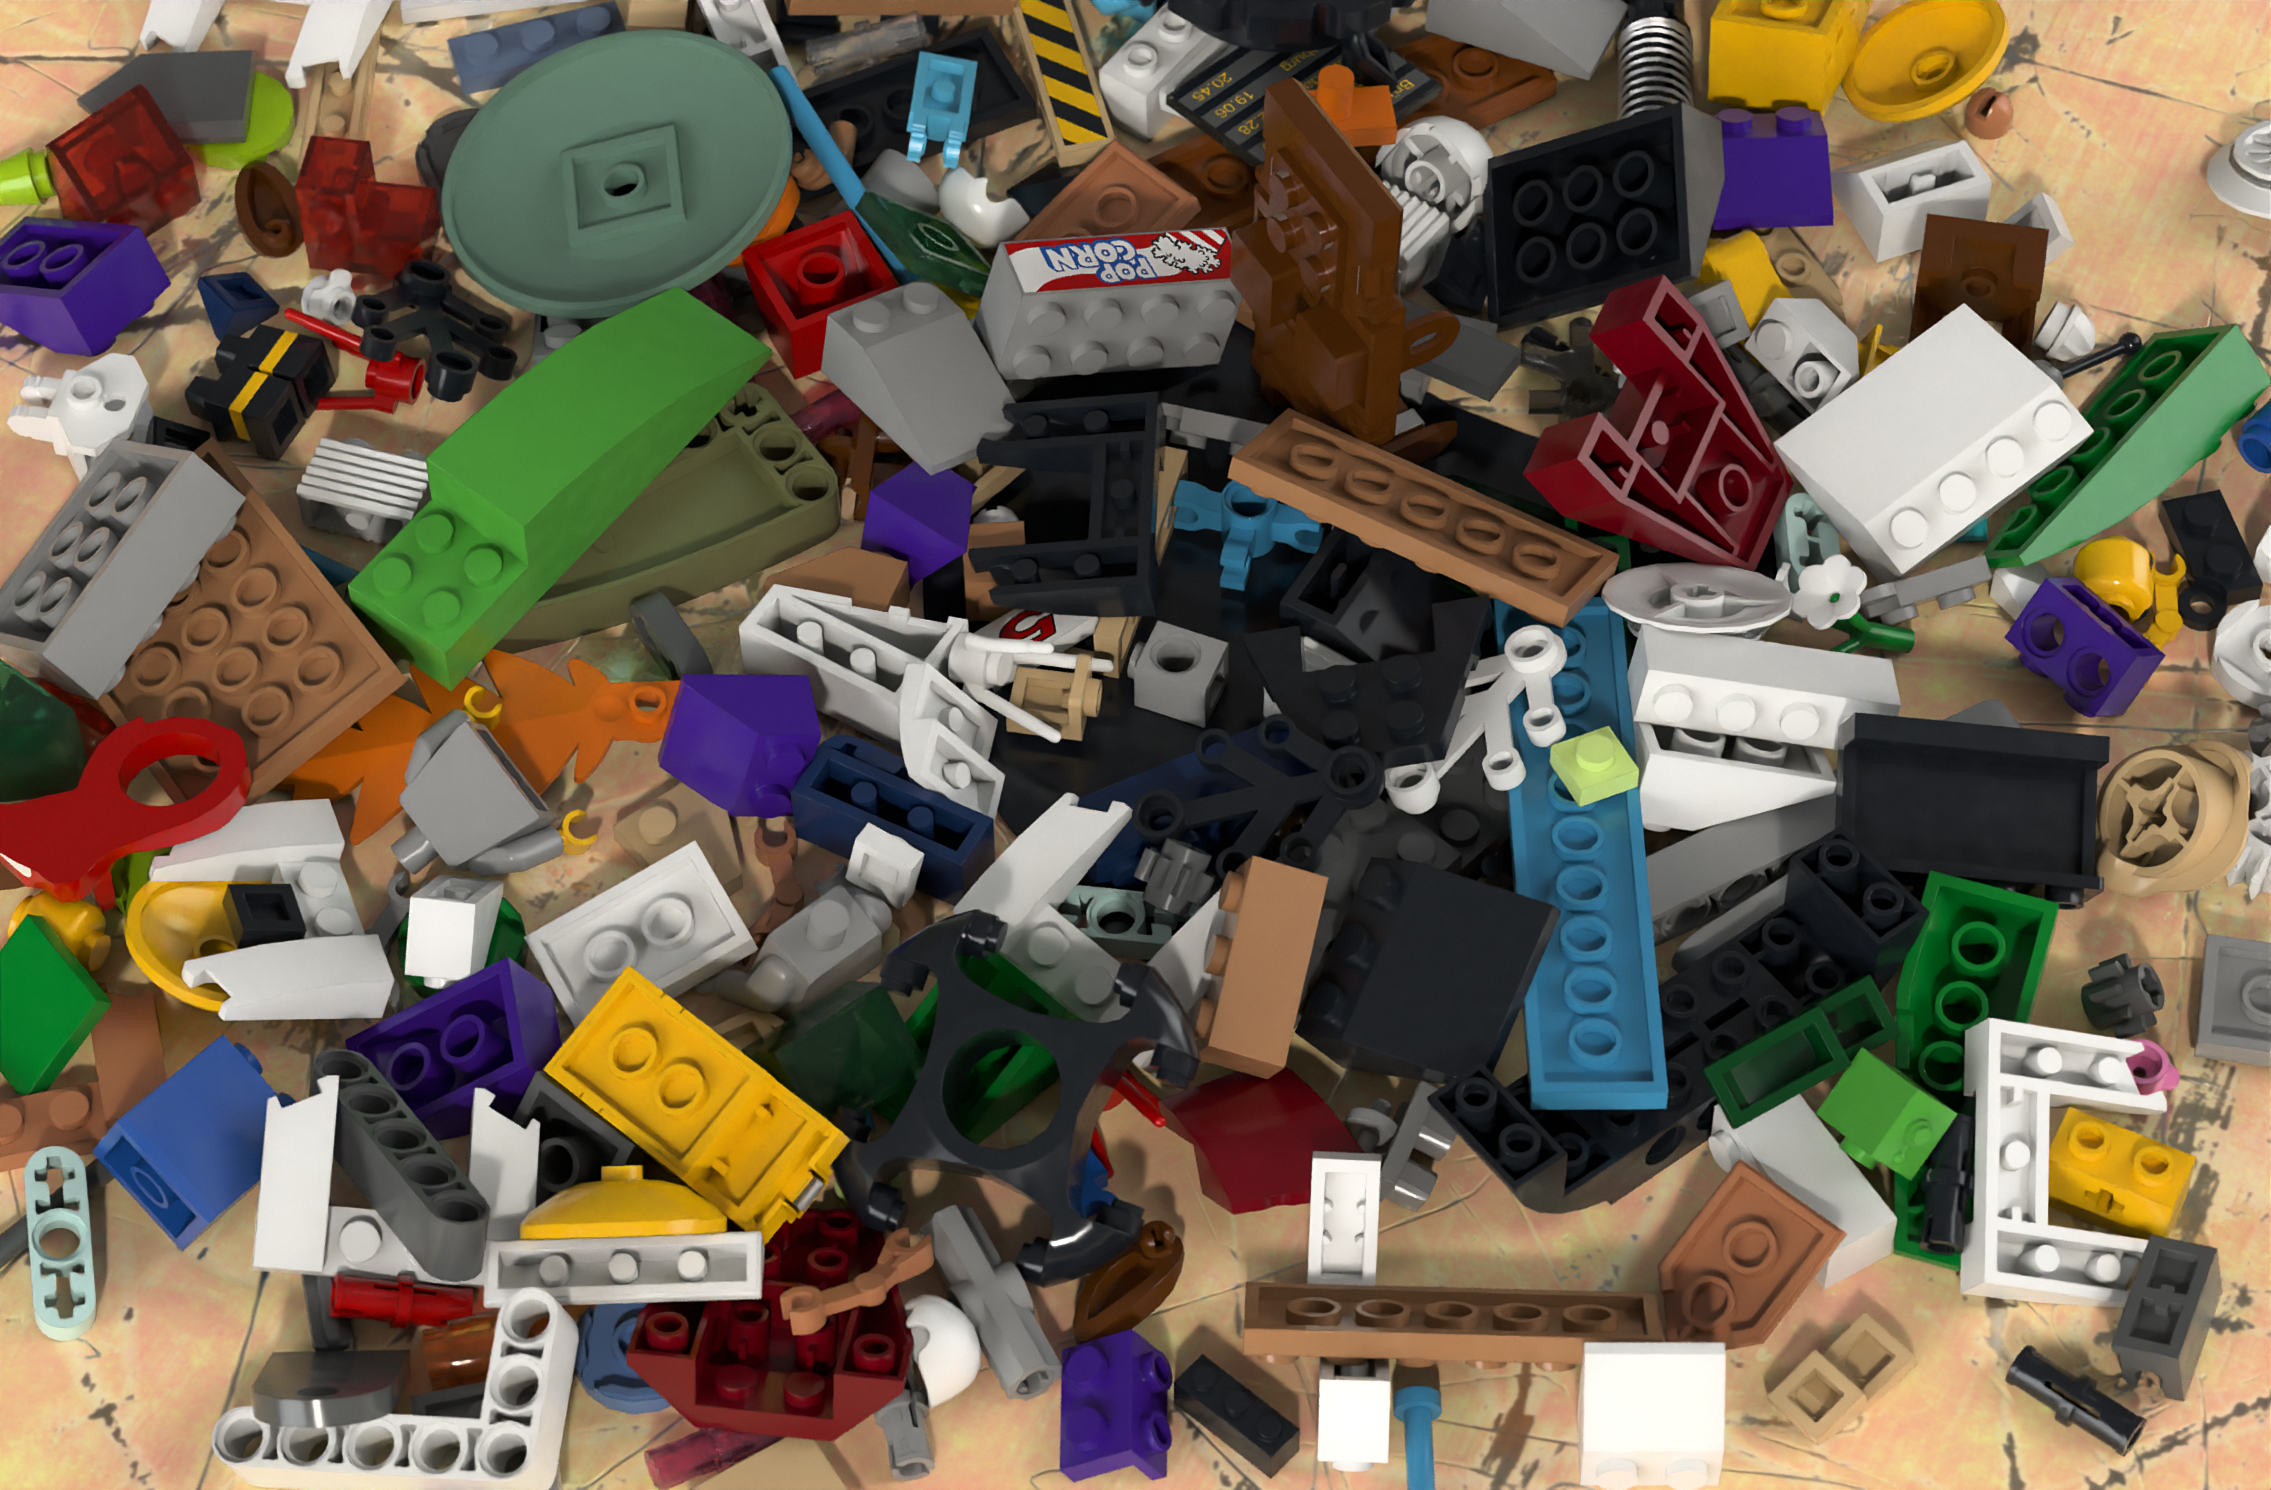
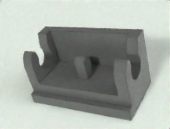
[2111,1235,2222,1402]

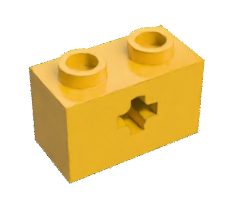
[2048,1106,2197,1240]

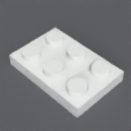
[524,841,758,1029]

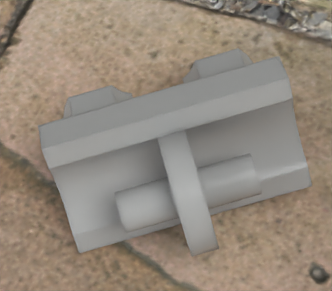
[1343,1080,1457,1212]

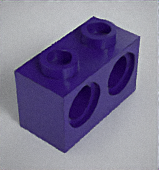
[2004,577,2166,718]

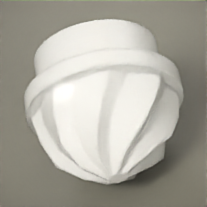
[2033,301,2096,363]

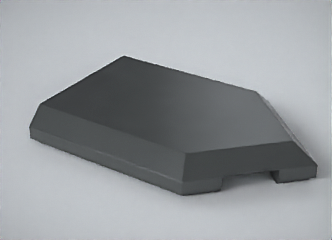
[76,49,257,147]

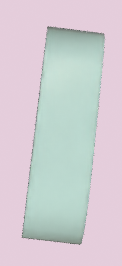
[1773,493,1841,594]

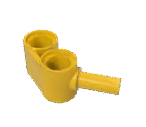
[1695,229,1793,353]

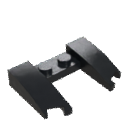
[968,392,1167,617]

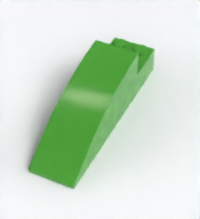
[348,287,772,691]

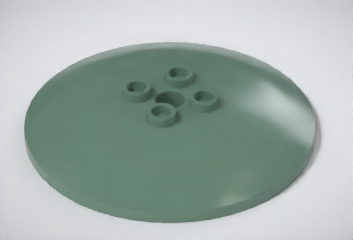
[442,29,793,319]

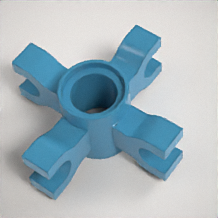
[1174,480,1324,591]

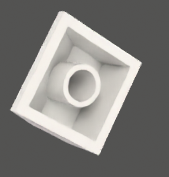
[1577,1342,1726,1490]

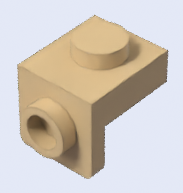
[1006,654,1103,741]

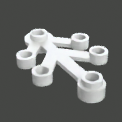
[1385,625,1567,814]

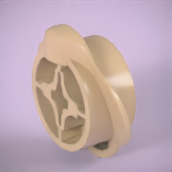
[2095,739,2253,898]

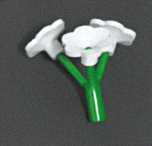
[1761,554,1915,654]

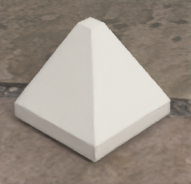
[1990,562,2055,620]

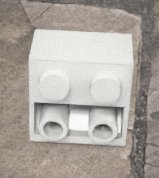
[1830,139,1992,263]

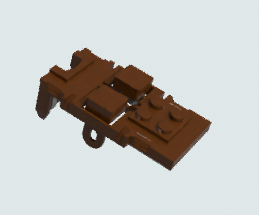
[1230,77,1460,465]

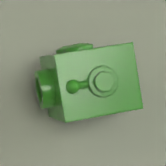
[1816,1047,1957,1181]

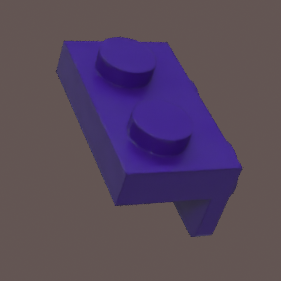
[1059,1329,1172,1482]

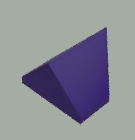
[860,461,977,592]

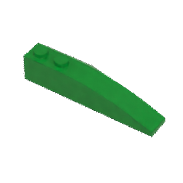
[1981,324,2271,569]
[1893,870,2060,1272]

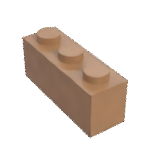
[1190,856,1328,1079]

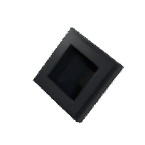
[1341,31,1398,94]

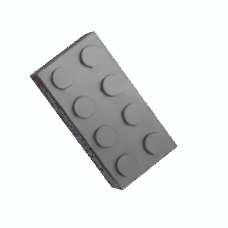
[973,227,1243,380]

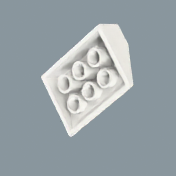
[1773,303,2094,585]

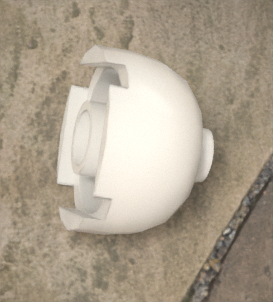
[1375,115,1494,237]

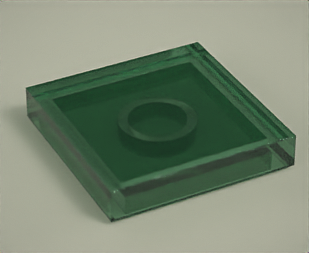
[854,191,992,299]

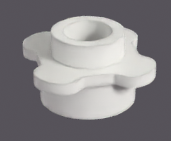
[301,268,358,339]

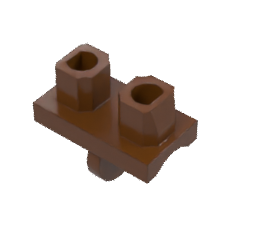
[815,410,911,521]

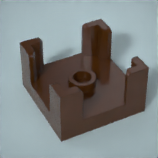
[1908,213,2049,359]

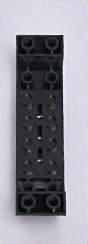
[1427,825,1930,1214]

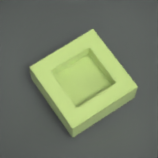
[1549,725,1639,807]

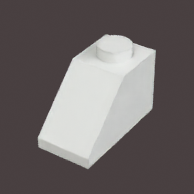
[405,874,504,989]
[1318,1357,1390,1472]

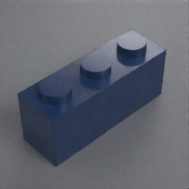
[791,745,995,906]

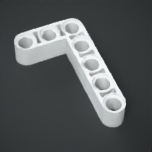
[212,1287,579,1490]

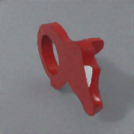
[0,715,252,912]

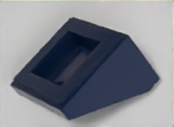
[197,272,280,342]

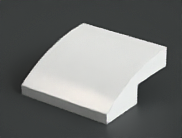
[899,662,1005,822]

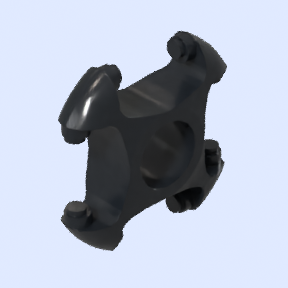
[827,909,1201,1288]

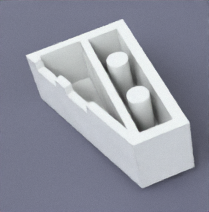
[739,584,969,752]

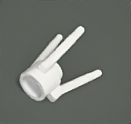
[948,631,1114,743]

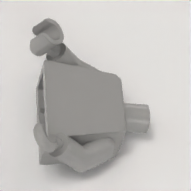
[692,863,892,1029]

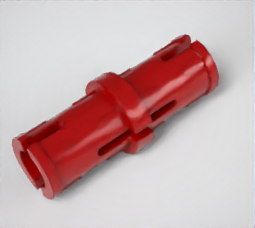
[329,1273,473,1332]

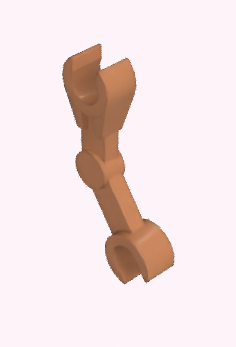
[741,821,804,967]
[780,1227,934,1335]

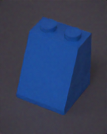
[92,1034,297,1252]

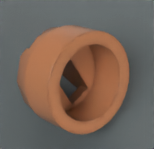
[1964,87,2013,140]

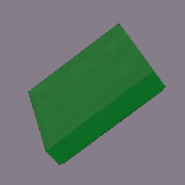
[0,914,112,1097]

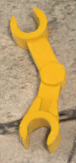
[2142,551,2186,689]

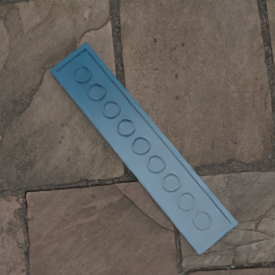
[1493,597,1668,1110]

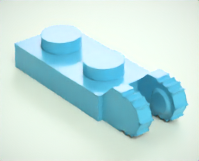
[906,51,978,169]

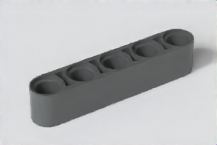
[308,1049,490,1282]

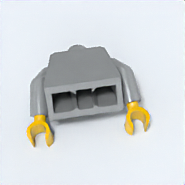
[391,686,598,877]

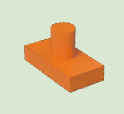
[1308,64,1397,147]

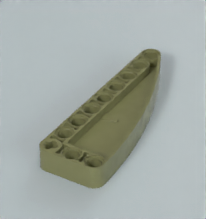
[334,382,841,674]

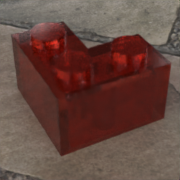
[295,135,441,279]

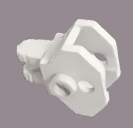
[6,352,155,482]

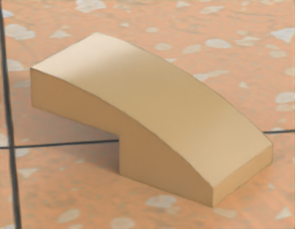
[1767,1312,1917,1446]

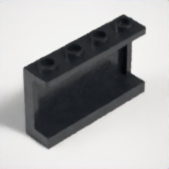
[1835,712,2110,910]

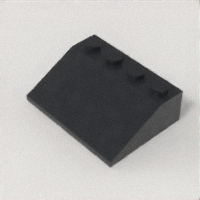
[1482,102,1725,333]

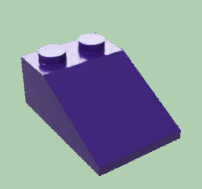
[0,216,171,357]
[345,957,562,1141]

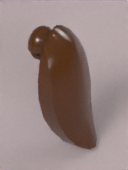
[234,161,309,259]
[1073,1220,1185,1345]

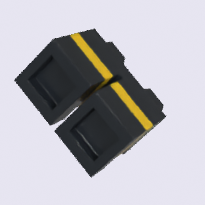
[185,324,336,462]

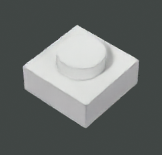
[2002,192,2075,266]
[845,822,925,910]

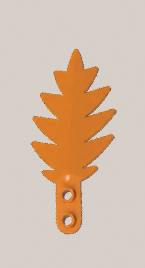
[271,649,681,846]

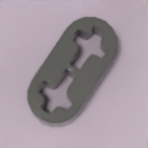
[629,591,714,681]

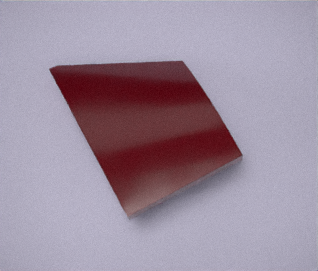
[1158,1066,1381,1215]

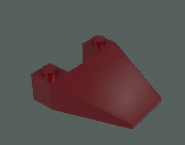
[1522,274,1794,572]

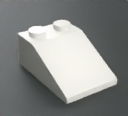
[1631,708,1837,832]

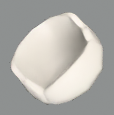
[939,165,1030,248]
[904,1294,981,1409]

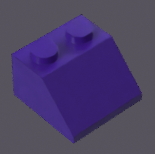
[1712,107,1834,230]
[657,674,822,818]

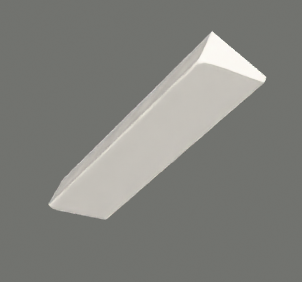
[483,1231,764,1308]

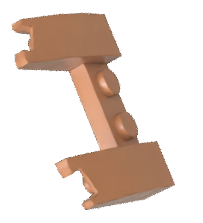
[0,981,169,1172]

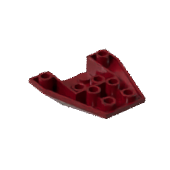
[626,1209,914,1442]

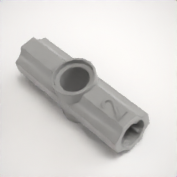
[920,1204,1062,1401]

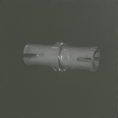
[806,10,928,76]

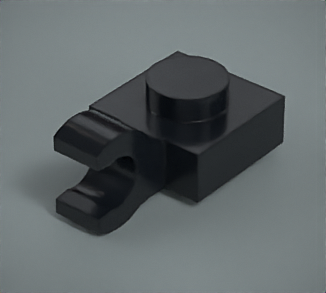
[1421,215,1487,318]

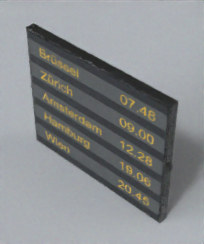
[1166,38,1443,169]

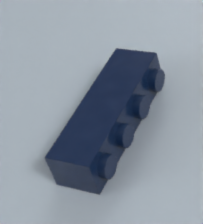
[1077,725,1320,890]

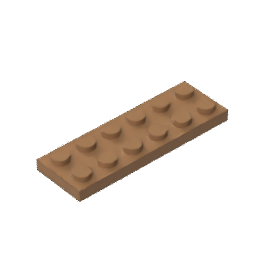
[1227,408,1620,628]
[1243,1282,1663,1372]

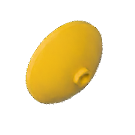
[1842,0,2010,123]
[124,880,271,1013]
[519,1165,727,1239]

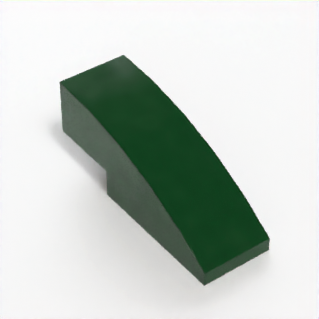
[1701,975,1902,1129]

